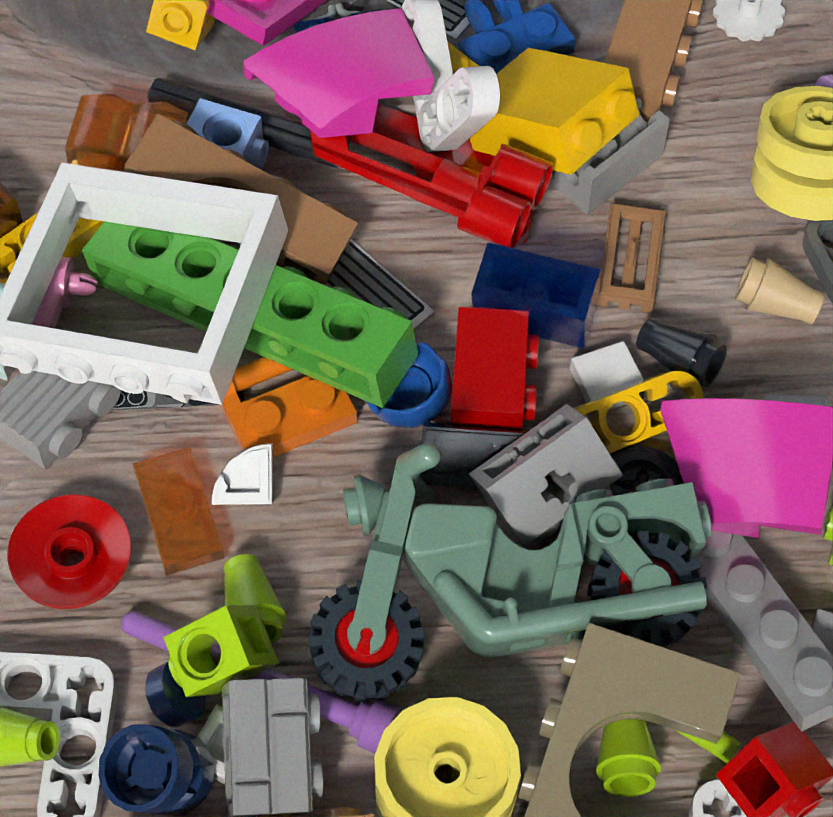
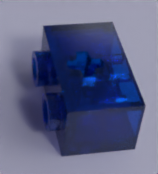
[471,242,600,349]

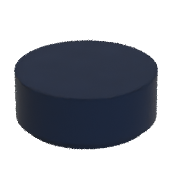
[145,662,206,727]

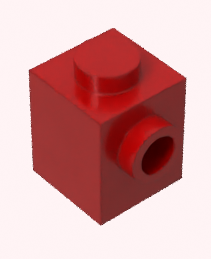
[716,722,833,817]

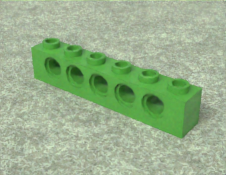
[82,221,418,408]

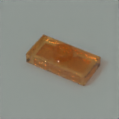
[133,447,224,576]

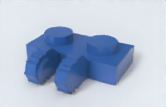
[458,0,576,74]

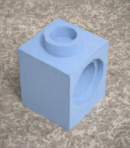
[187,98,269,170]

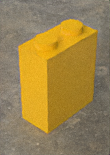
[469,48,639,175]

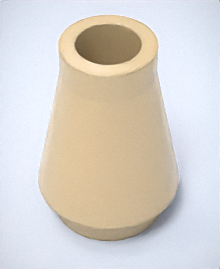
[735,258,825,324]

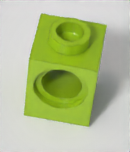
[163,605,279,697]

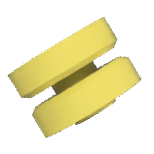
[750,86,833,221]
[374,697,521,817]

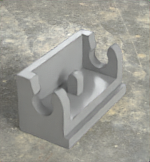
[549,97,670,215]

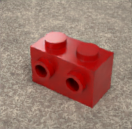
[451,307,539,429]

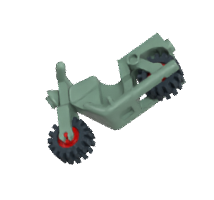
[309,443,711,702]

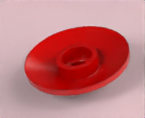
[7,494,132,609]

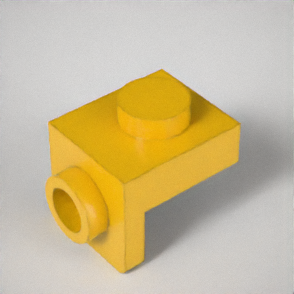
[146,0,215,51]

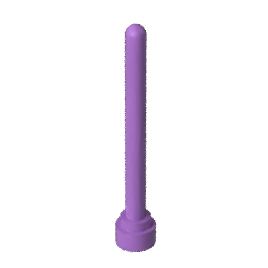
[121,611,402,754]

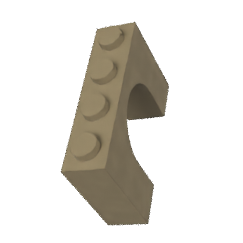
[518,623,741,817]

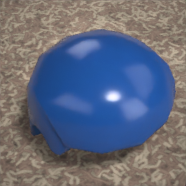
[366,342,452,428]

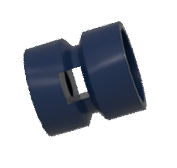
[98,724,215,815]

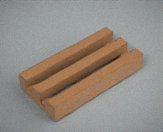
[596,203,666,313]

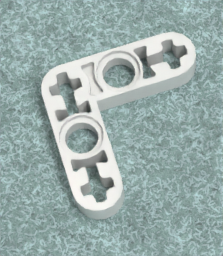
[402,0,500,152]
[0,652,118,817]

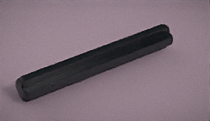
[147,78,350,168]

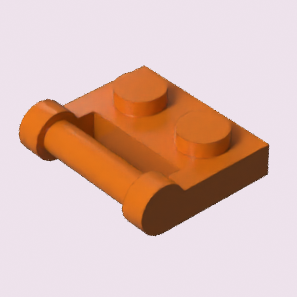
[219,357,357,457]

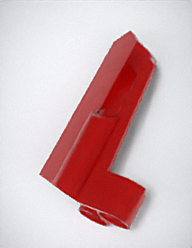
[309,103,553,251]

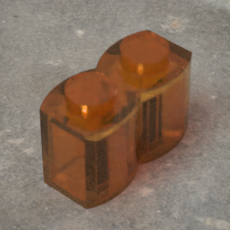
[65,93,189,172]

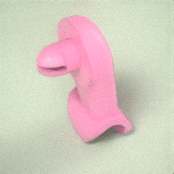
[32,257,98,328]

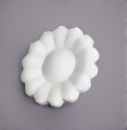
[713,0,786,42]

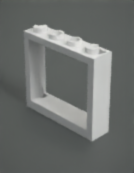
[0,163,288,405]

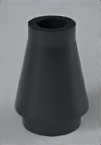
[636,318,727,387]

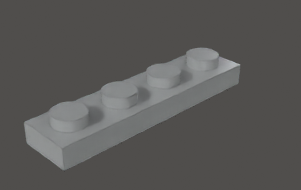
[672,531,833,732]

